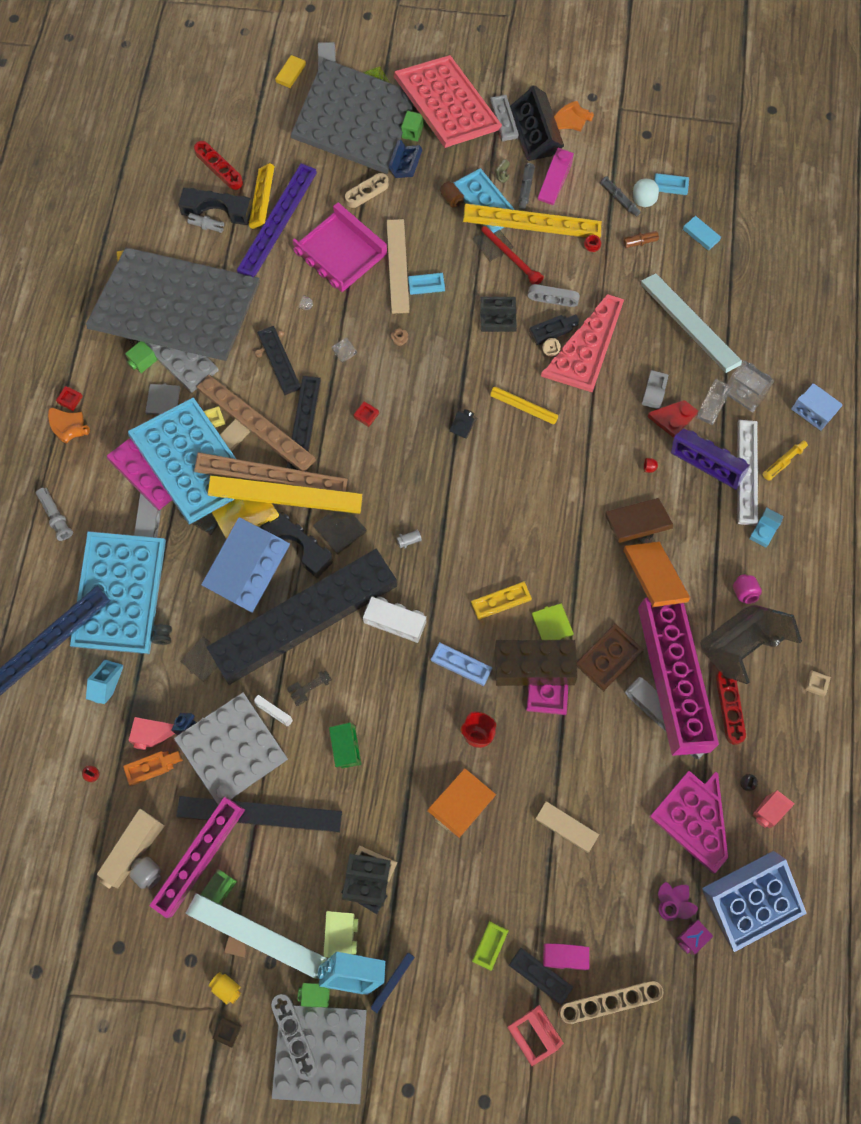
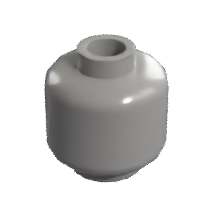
[130,857,161,889]

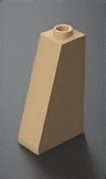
[97,809,165,889]

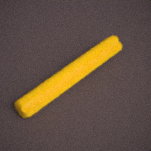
[491,387,558,424]

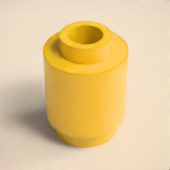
[208,972,241,1005]

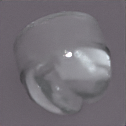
[298,295,313,311]

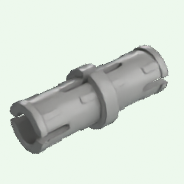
[188,213,224,233]

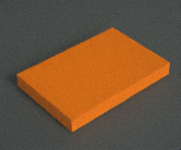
[428,769,496,838]

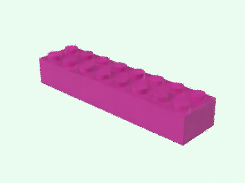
[638,597,719,756]

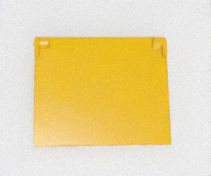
[212,499,279,539]

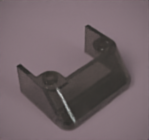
[700,605,802,684]

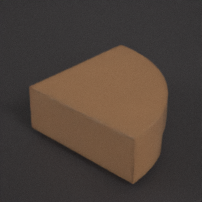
[224,936,247,958]

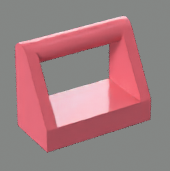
[507,1005,564,1067]

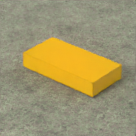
[275,55,306,88]

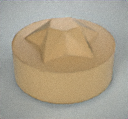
[542,338,561,357]

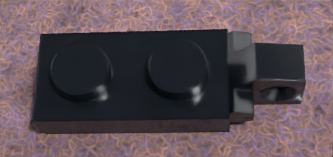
[529,314,579,346]

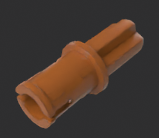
[623,231,659,249]

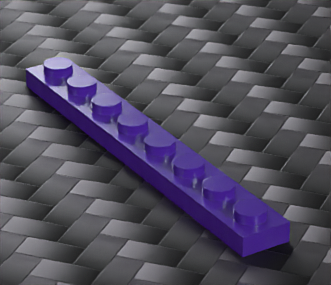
[237,163,317,277]

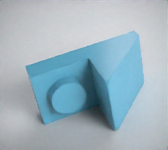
[749,507,783,548]

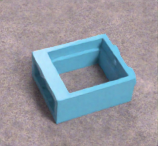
[317,952,385,995]

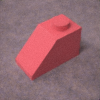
[128,717,175,750]
[753,790,795,828]

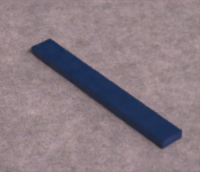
[0,586,111,696]

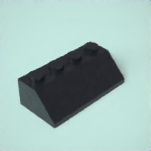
[510,86,564,161]

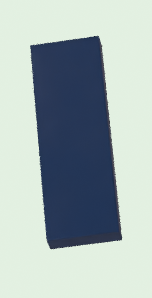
[371,953,415,1013]

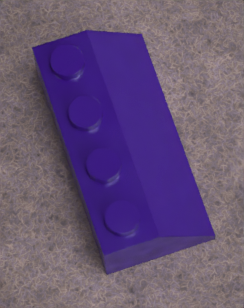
[671,429,750,490]

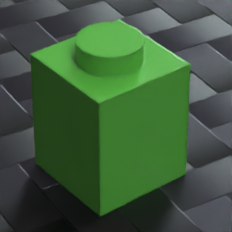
[401,111,424,142]
[125,341,157,373]
[298,983,330,1007]

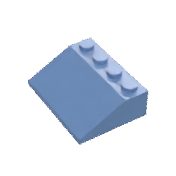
[201,517,290,613]
[702,851,807,952]

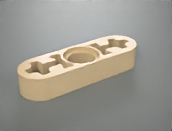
[345,173,389,208]

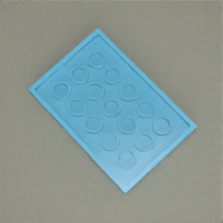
[128,397,236,525]
[70,532,166,654]

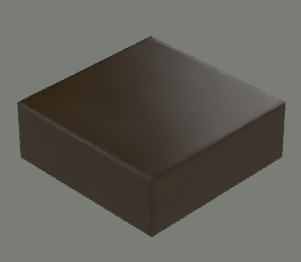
[212,1017,242,1048]

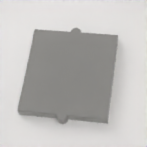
[145,383,180,415]

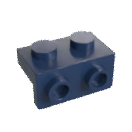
[389,140,422,178]

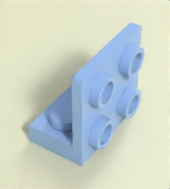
[792,384,842,431]

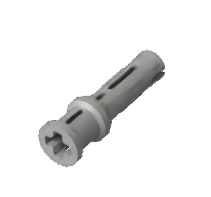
[36,488,73,541]

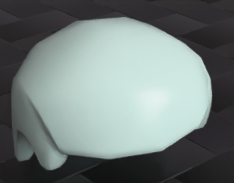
[633,178,659,207]

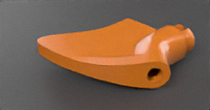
[554,101,594,132]
[48,408,90,444]

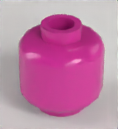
[733,574,762,604]

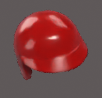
[460,711,497,748]

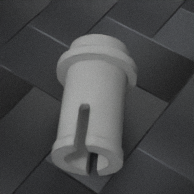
[396,530,422,549]

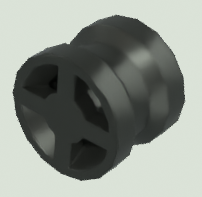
[151,624,172,645]

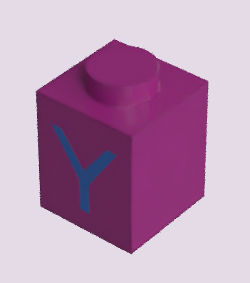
[676,920,713,955]

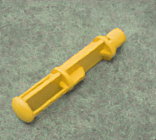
[763,440,808,481]

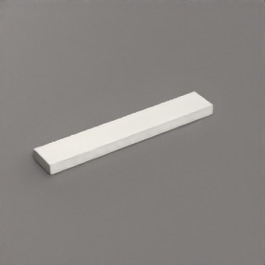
[737,420,758,526]

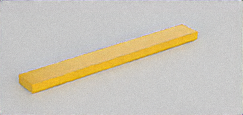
[463,204,602,238]
[208,476,362,514]

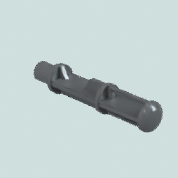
[518,163,535,211]
[600,176,641,217]

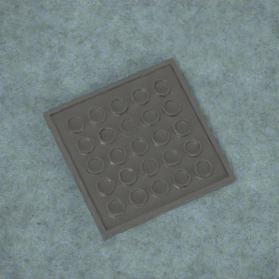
[291,58,414,174]

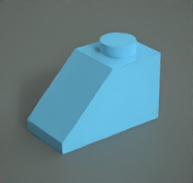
[86,660,123,704]

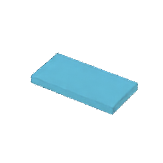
[453,168,515,233]

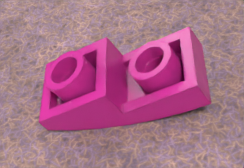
[543,944,589,970]

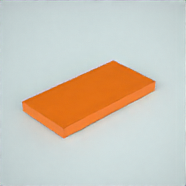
[623,541,690,607]

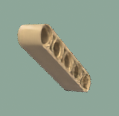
[558,981,663,1024]

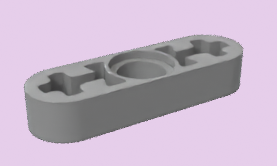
[528,284,580,307]

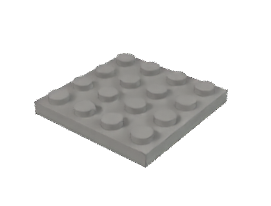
[174,693,288,805]
[272,1005,367,1104]

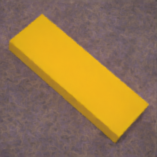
[471,581,532,620]

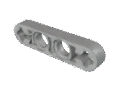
[271,994,317,1080]

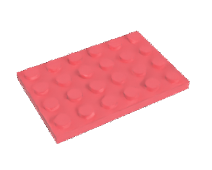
[394,55,502,148]

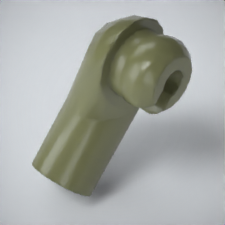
[495,159,510,183]

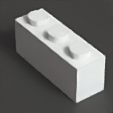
[363,597,426,643]

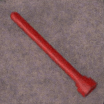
[481,226,544,285]

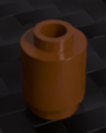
[440,181,464,208]

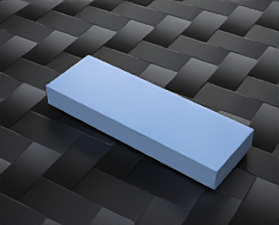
[431,642,492,686]

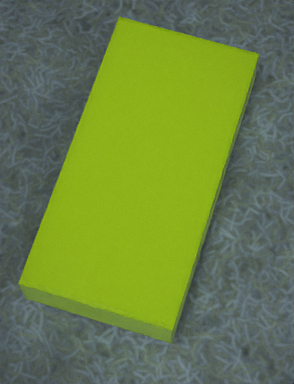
[472,921,509,971]

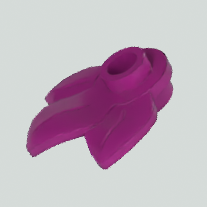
[658,882,698,921]

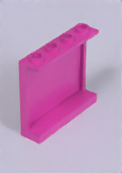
[293,202,387,292]

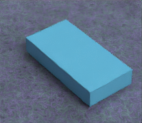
[654,173,689,195]
[683,216,721,251]
[408,273,445,295]

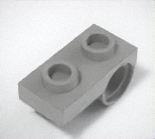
[642,370,669,409]

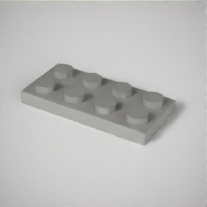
[145,342,219,393]

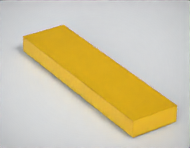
[249,163,275,229]

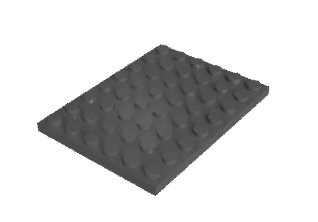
[86,247,260,361]

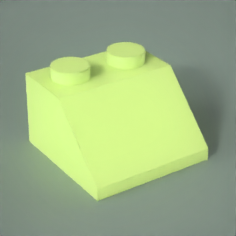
[324,911,358,958]

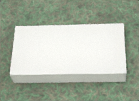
[254,695,293,726]

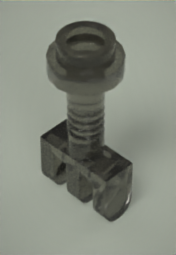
[287,670,332,706]

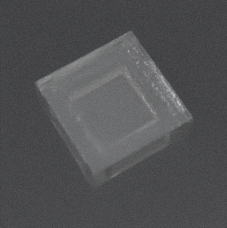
[332,338,357,363]

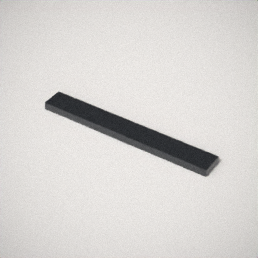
[176,796,342,833]

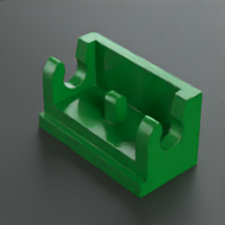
[329,723,362,769]

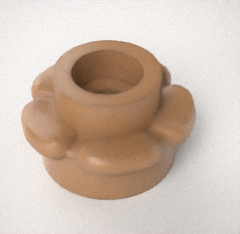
[391,328,408,346]

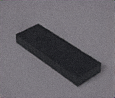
[508,947,573,1005]

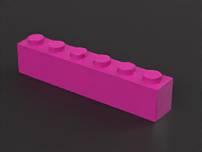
[149,797,245,918]

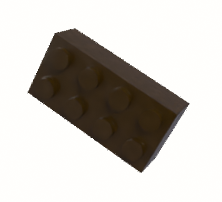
[495,640,577,686]

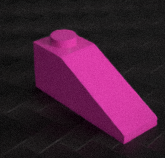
[538,148,574,205]

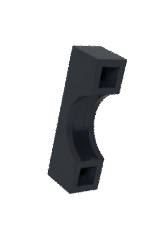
[178,187,252,226]
[260,511,333,579]

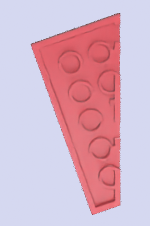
[541,294,624,393]

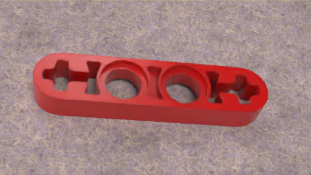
[194,141,243,190]
[716,667,746,745]

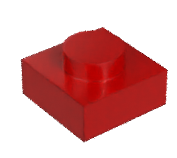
[56,386,83,411]
[354,401,379,427]

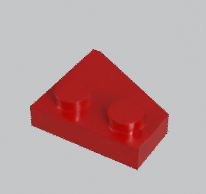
[647,400,699,438]

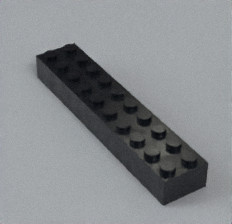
[207,548,397,685]

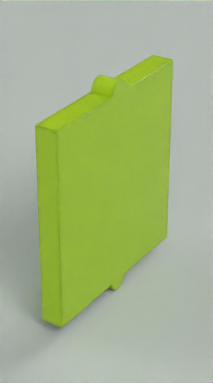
[532,603,574,640]

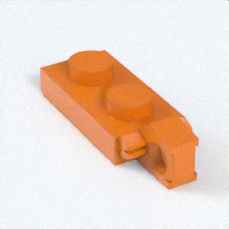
[123,751,183,786]

